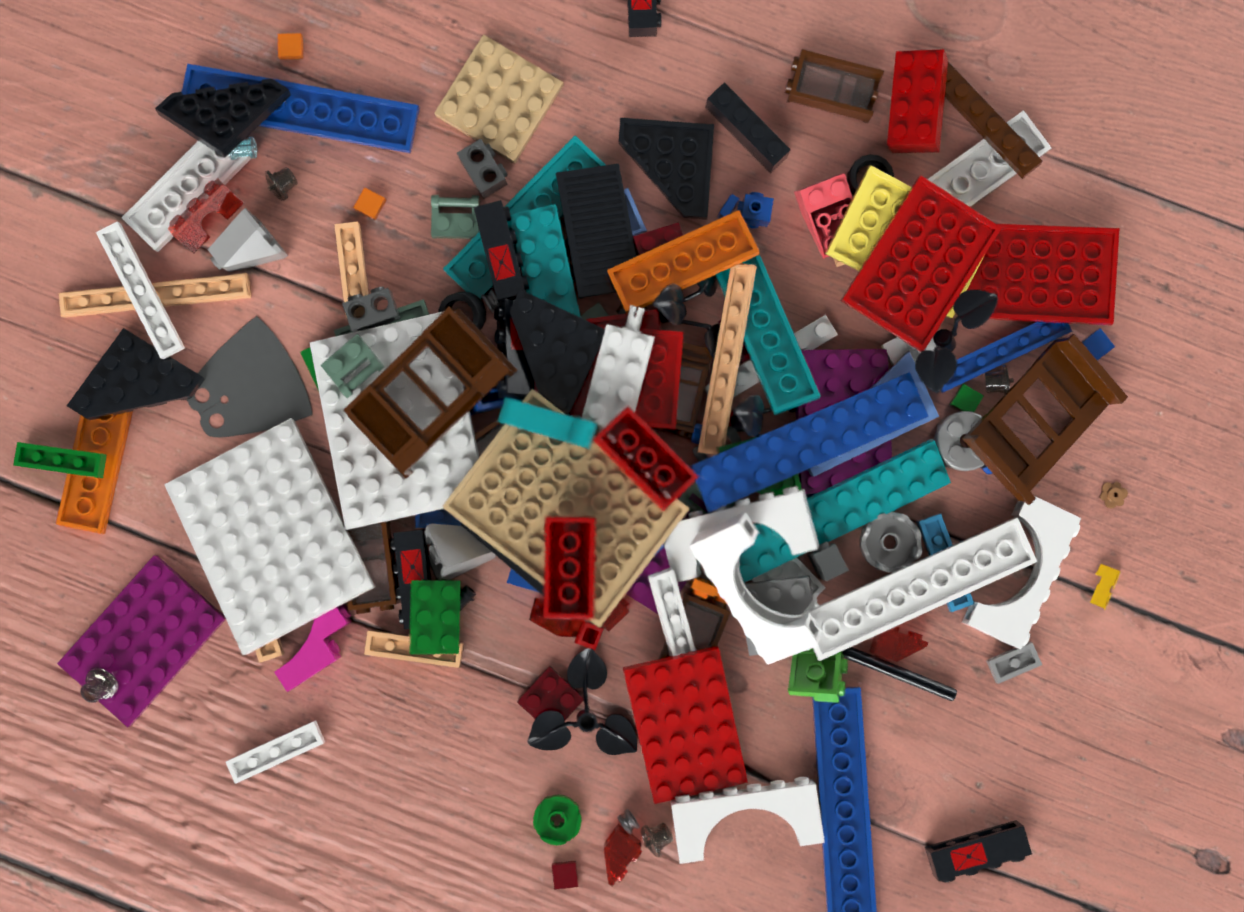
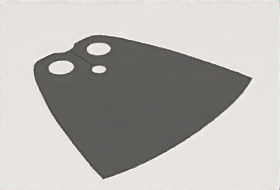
[186,316,313,437]

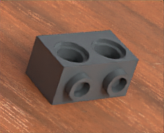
[457,139,508,199]
[342,287,401,332]
[807,541,849,581]

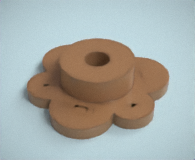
[1100,482,1128,508]

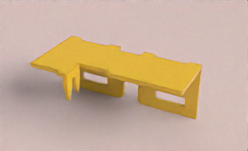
[1090,564,1121,610]

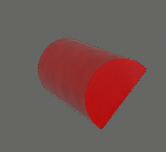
[593,406,699,512]
[544,516,596,619]

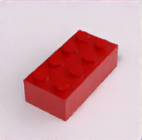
[887,49,948,153]

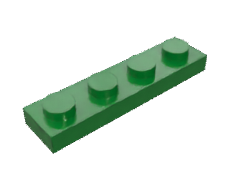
[13,442,107,478]

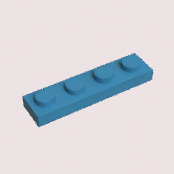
[917,514,974,612]

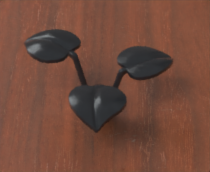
[653,275,720,359]
[915,289,998,393]
[731,395,796,437]
[527,648,637,755]

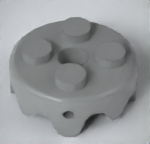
[933,411,985,471]
[860,512,922,572]

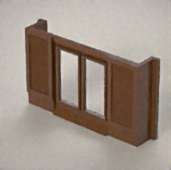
[343,307,518,479]
[963,334,1128,505]

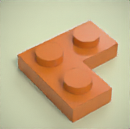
[689,577,728,605]

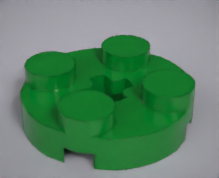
[533,794,582,845]

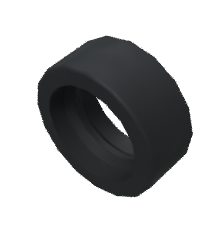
[847,154,894,196]
[438,291,486,330]

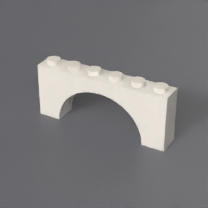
[664,486,819,582]
[962,497,1081,649]
[690,512,822,665]
[671,777,825,864]

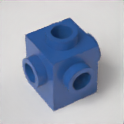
[737,192,774,229]

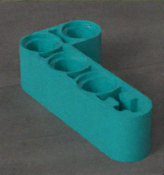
[498,398,598,449]

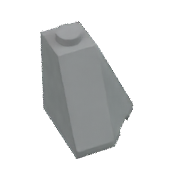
[208,208,288,272]
[424,524,496,580]

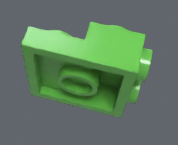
[788,648,848,703]

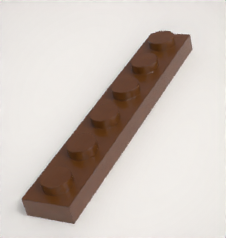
[945,62,1043,179]

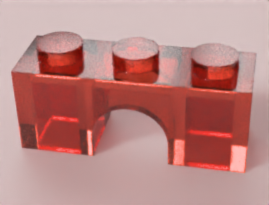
[168,178,244,254]

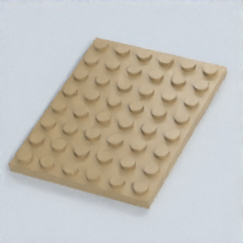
[442,389,690,628]

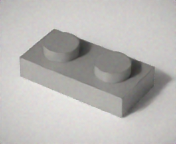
[986,642,1042,684]

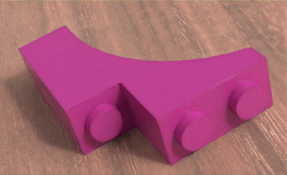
[274,604,352,692]

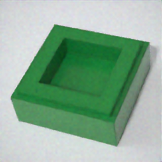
[949,384,984,412]

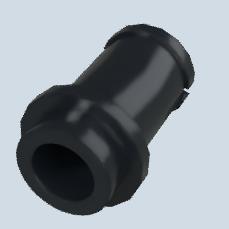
[460,585,476,611]

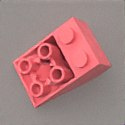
[794,173,853,259]

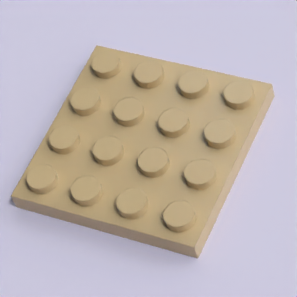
[434,34,564,164]

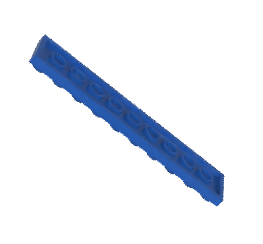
[182,64,420,153]
[689,372,929,512]
[812,687,877,912]

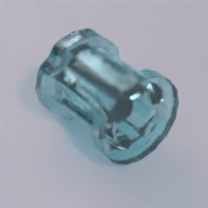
[228,137,258,160]

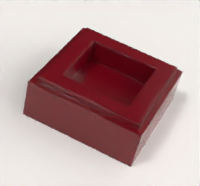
[552,860,579,890]

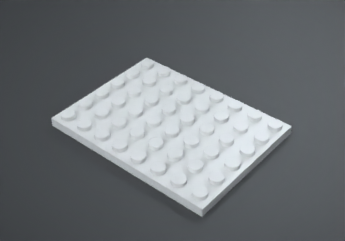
[310,311,479,530]
[164,418,375,655]

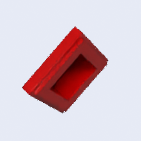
[574,620,604,650]

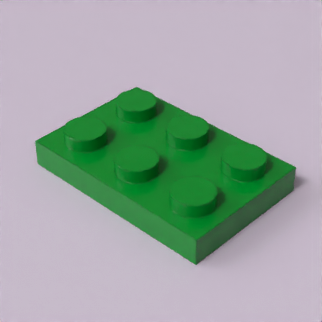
[409,580,460,654]

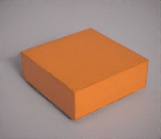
[278,33,304,60]
[353,187,386,220]

